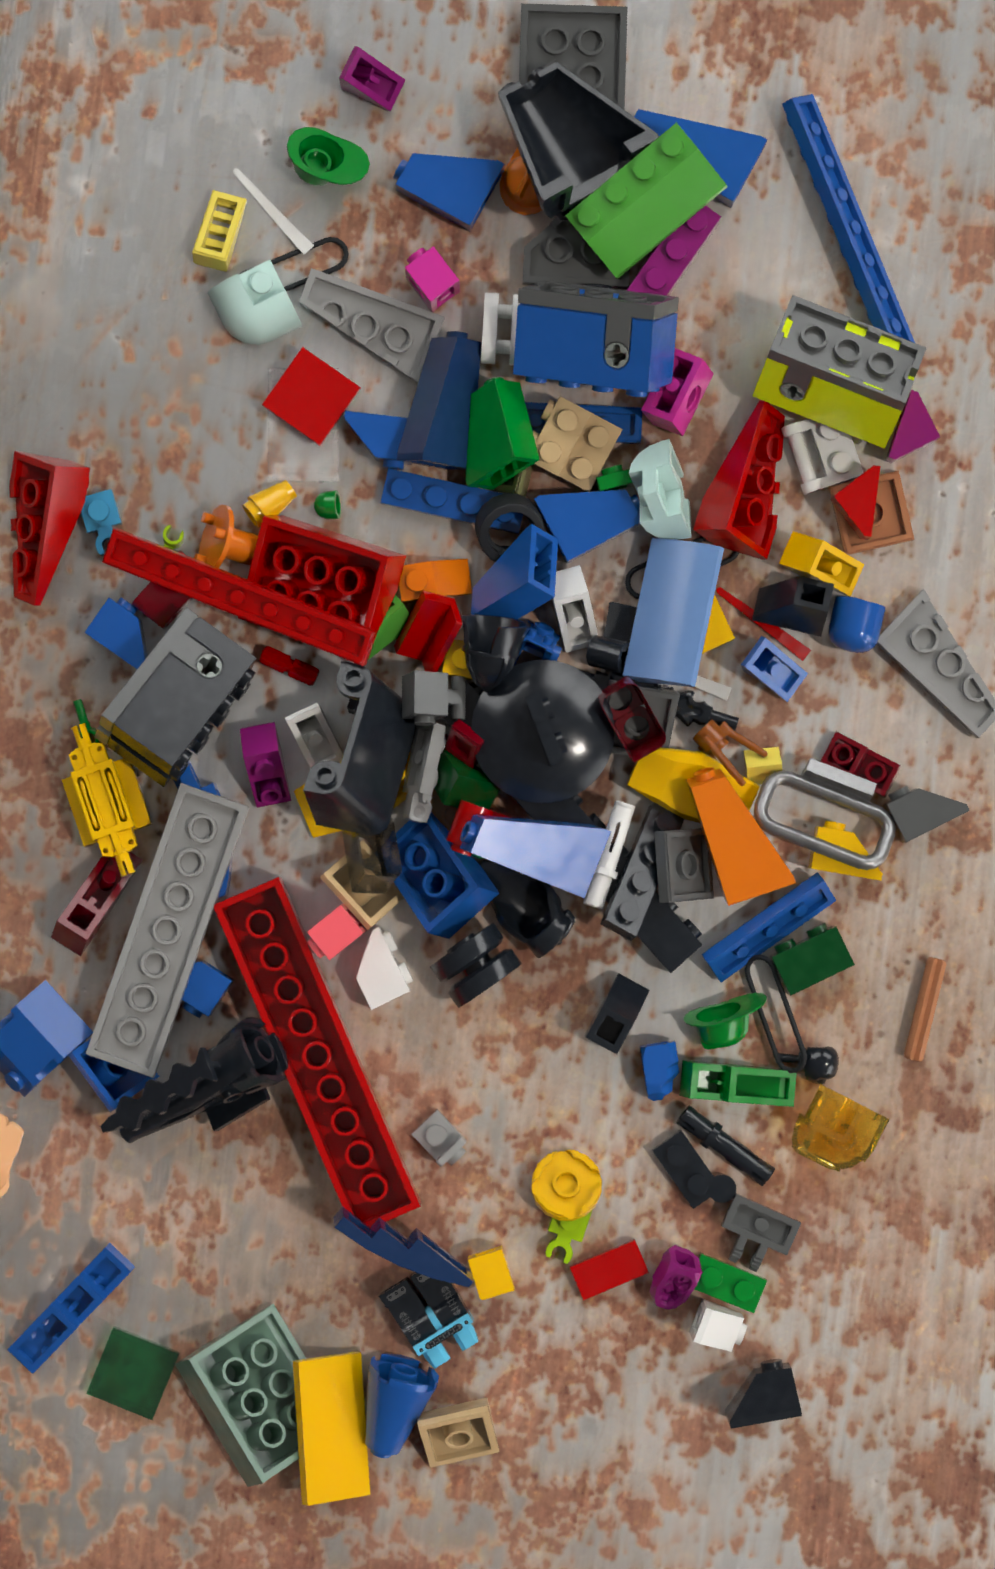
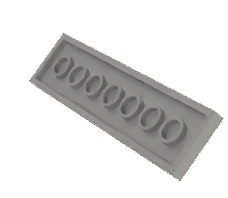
[86,783,249,1078]

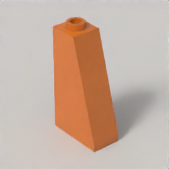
[686,767,796,906]

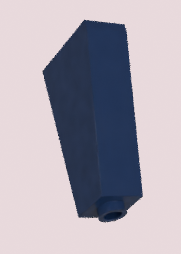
[397,331,482,470]

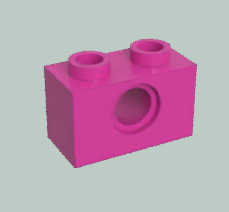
[405,246,460,312]
[641,348,714,436]

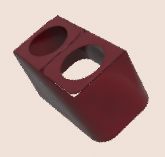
[131,550,193,630]
[598,676,666,763]

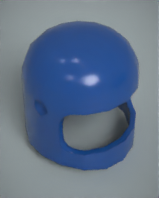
[828,596,886,653]

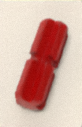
[259,646,319,686]

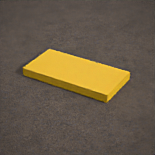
[293,1351,370,1506]

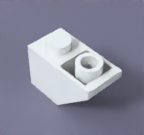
[356,926,413,1010]

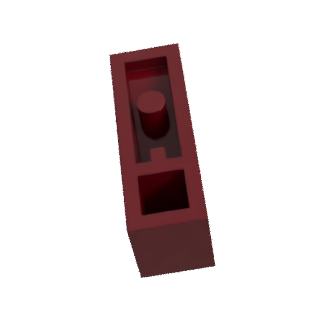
[51,852,143,956]

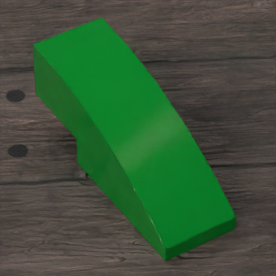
[679,1060,797,1107]

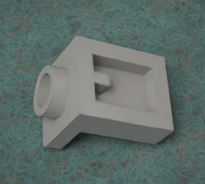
[411,1109,467,1167]

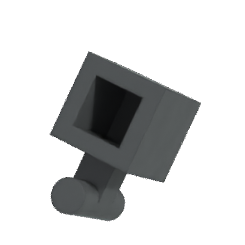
[402,670,466,726]

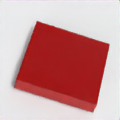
[262,347,361,447]

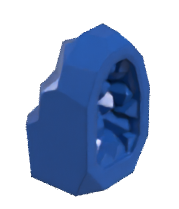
[640,1040,680,1101]

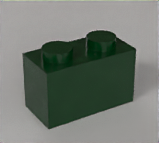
[769,923,855,996]

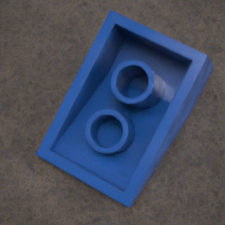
[375,812,499,939]

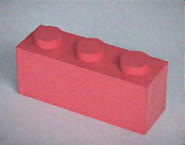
[307,904,367,960]

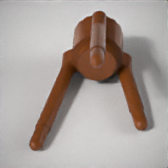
[693,720,768,786]

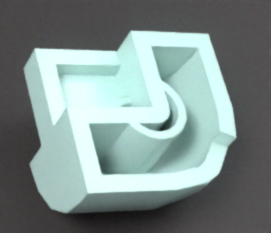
[208,259,302,345]
[629,439,691,540]

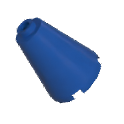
[365,1353,439,1458]

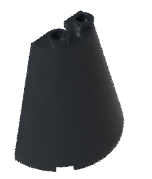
[498,62,659,220]

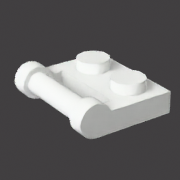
[781,419,864,495]

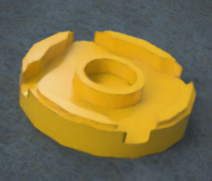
[531,1150,602,1221]

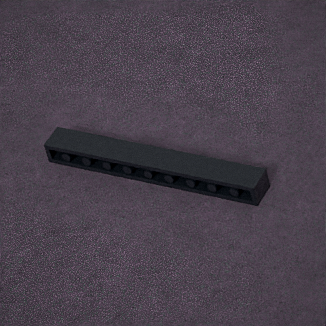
[443,680,703,973]

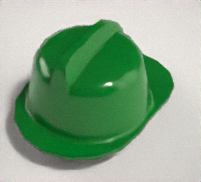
[286,127,370,186]
[683,993,767,1050]

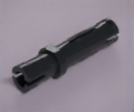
[676,1105,775,1186]

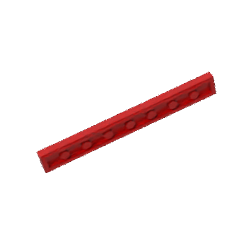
[102,528,378,666]

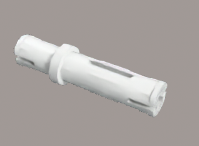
[583,801,635,909]

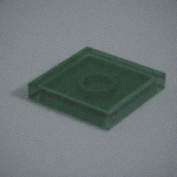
[86,1326,180,1420]

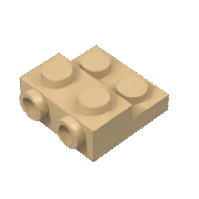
[533,396,623,492]

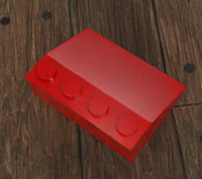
[238,515,406,631]

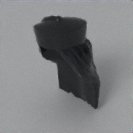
[480,860,575,958]

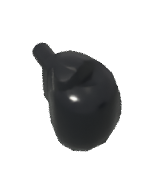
[778,1046,839,1084]

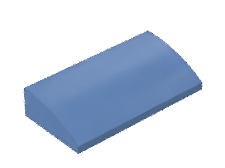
[623,538,724,687]

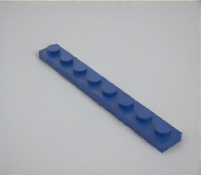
[782,94,915,343]

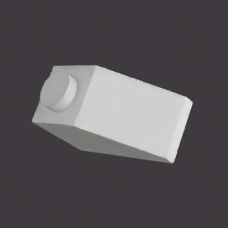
[551,565,598,653]
[689,1298,747,1352]

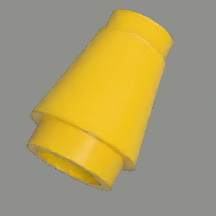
[242,480,297,528]

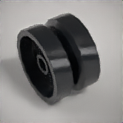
[430,923,522,1008]

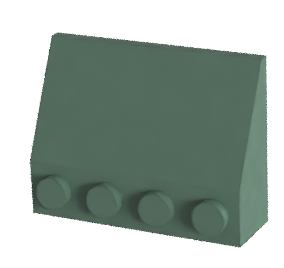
[175,1304,306,1487]

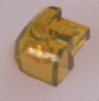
[792,1084,890,1171]

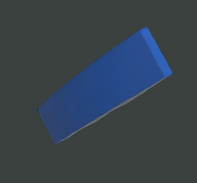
[7,1243,135,1374]

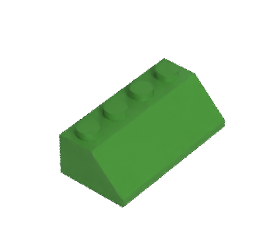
[565,122,728,279]

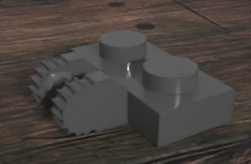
[721,1193,801,1272]

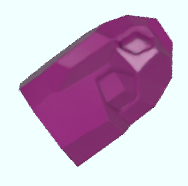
[649,1245,702,1310]

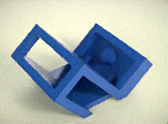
[0,980,93,1097]

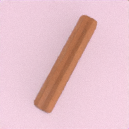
[904,957,946,1062]

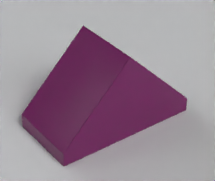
[339,46,405,112]
[885,390,940,463]

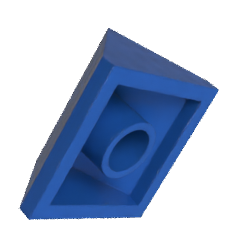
[68,1038,160,1113]

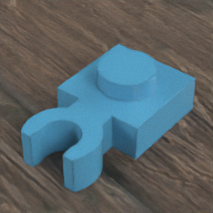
[81,489,122,556]

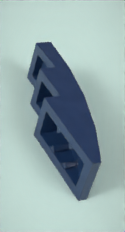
[333,1206,474,1287]

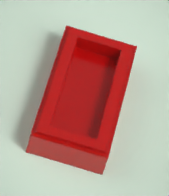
[569,1239,649,1300]

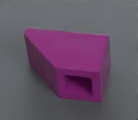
[240,722,291,808]

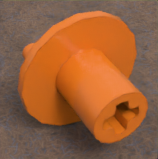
[194,505,258,568]

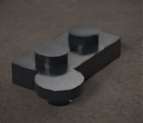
[652,1130,736,1209]

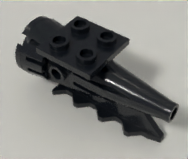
[100,1017,288,1143]

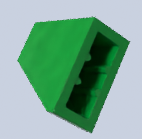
[466,377,540,490]

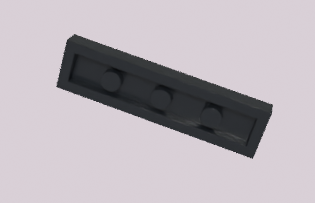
[600,802,684,941]

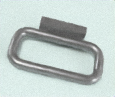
[754,758,896,870]

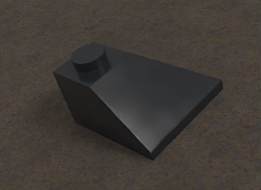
[725,1359,802,1429]

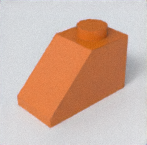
[399,559,472,604]

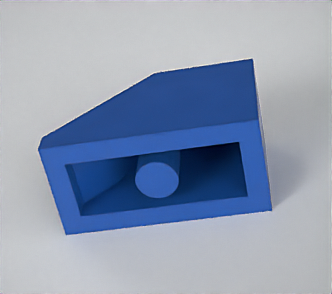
[344,411,412,470]
[84,597,148,669]

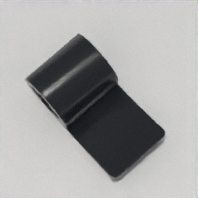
[586,602,637,674]

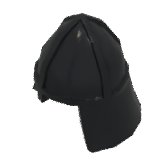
[462,614,531,692]

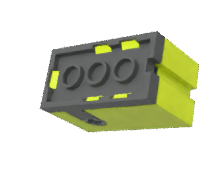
[752,295,926,449]

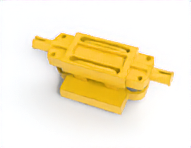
[62,723,153,877]

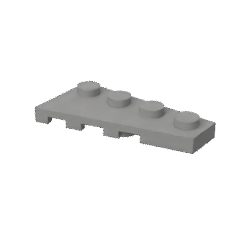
[299,268,445,383]
[877,589,995,739]

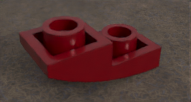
[820,731,902,798]

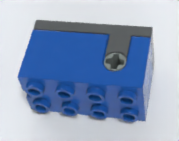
[513,280,679,397]

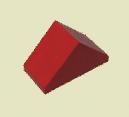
[830,465,881,540]

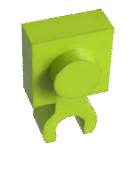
[545,1210,593,1264]

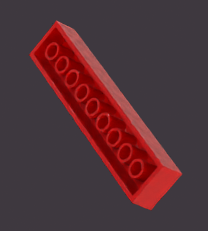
[214,876,421,1227]

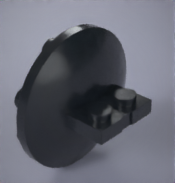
[471,660,615,803]

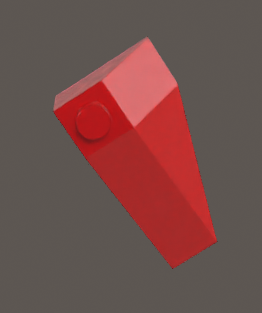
[693,400,785,560]
[9,451,90,606]

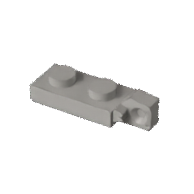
[402,723,446,823]

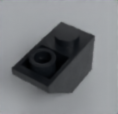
[752,576,834,637]
[585,973,650,1054]

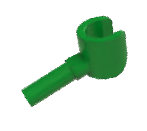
[73,699,99,743]

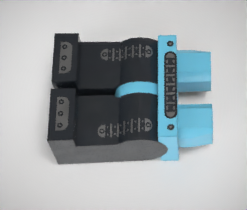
[379,1272,479,1369]

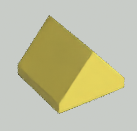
[743,747,782,785]

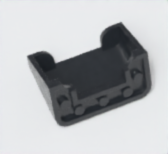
[303,661,416,835]

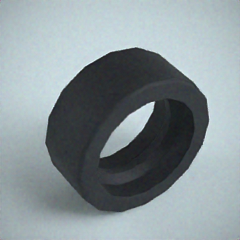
[475,493,545,562]

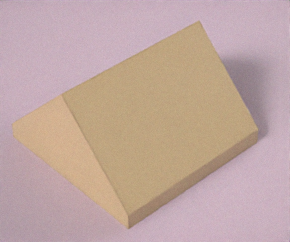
[320,840,404,930]
[417,1397,500,1468]

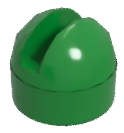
[314,490,341,520]

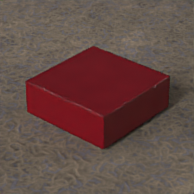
[445,719,484,769]

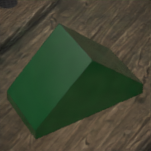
[434,748,500,810]

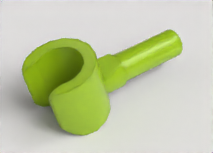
[163,525,184,550]

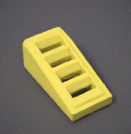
[192,190,247,272]

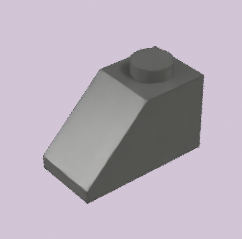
[883,786,970,843]

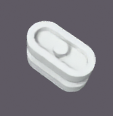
[481,292,520,365]

